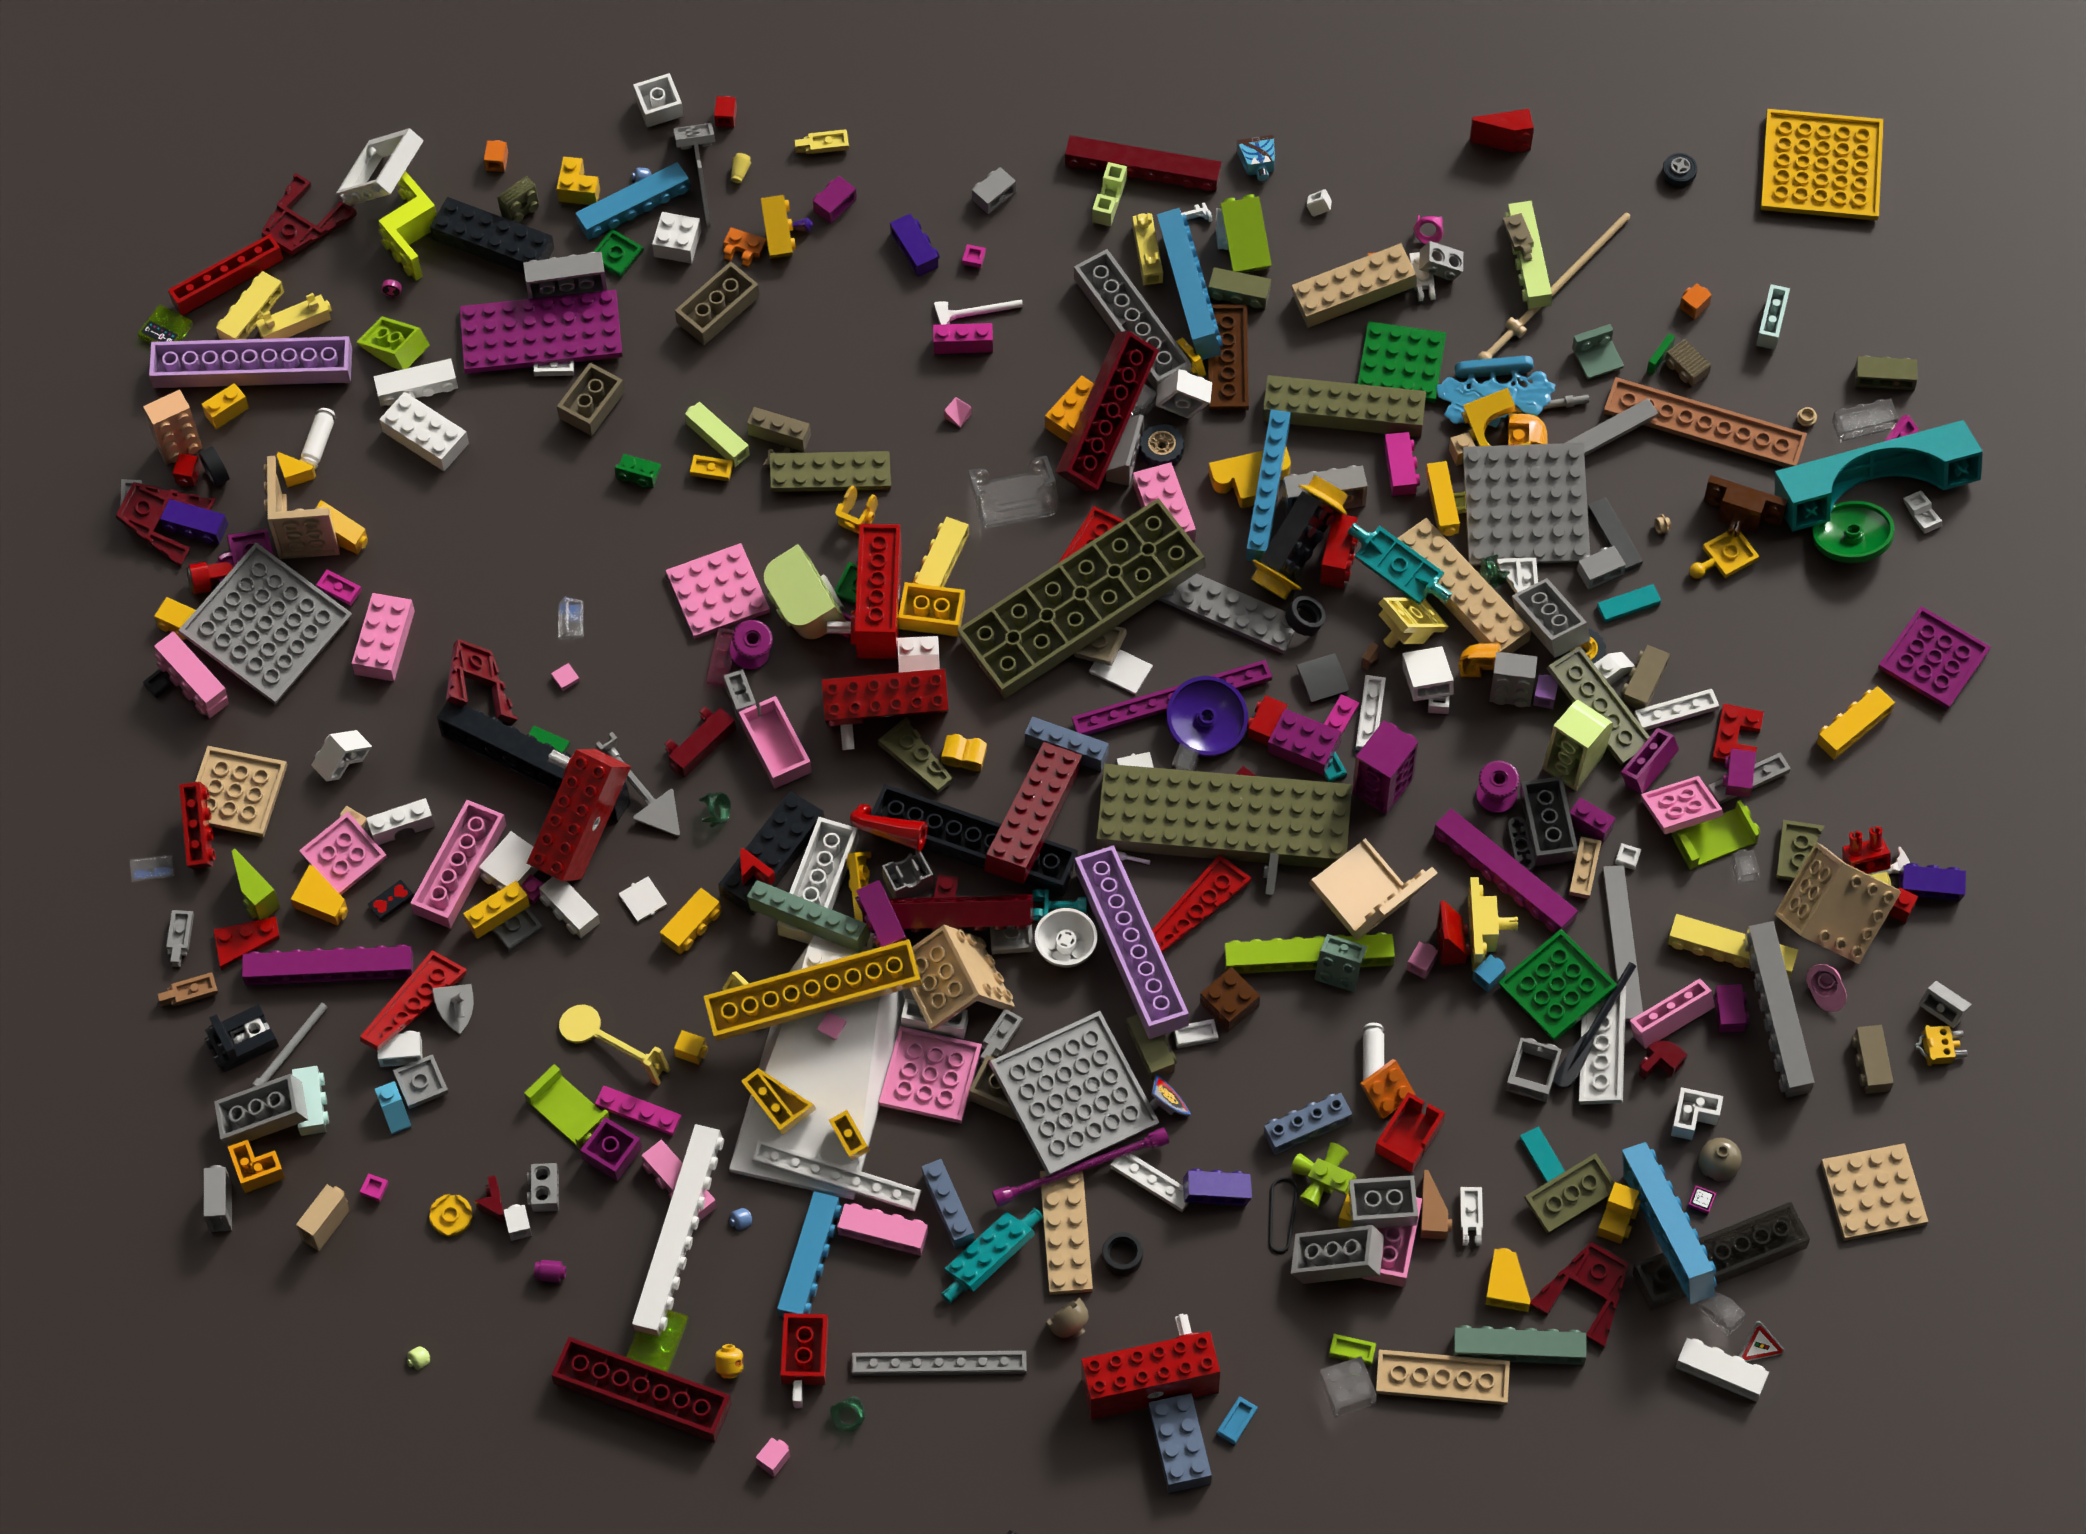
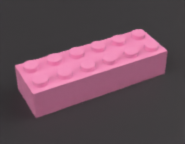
[410,800,506,929]

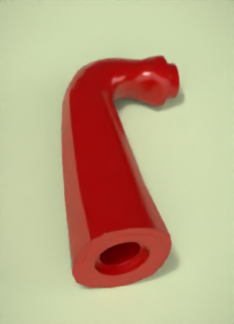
[850,804,928,851]

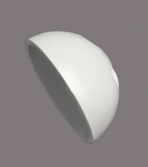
[1035,908,1097,968]

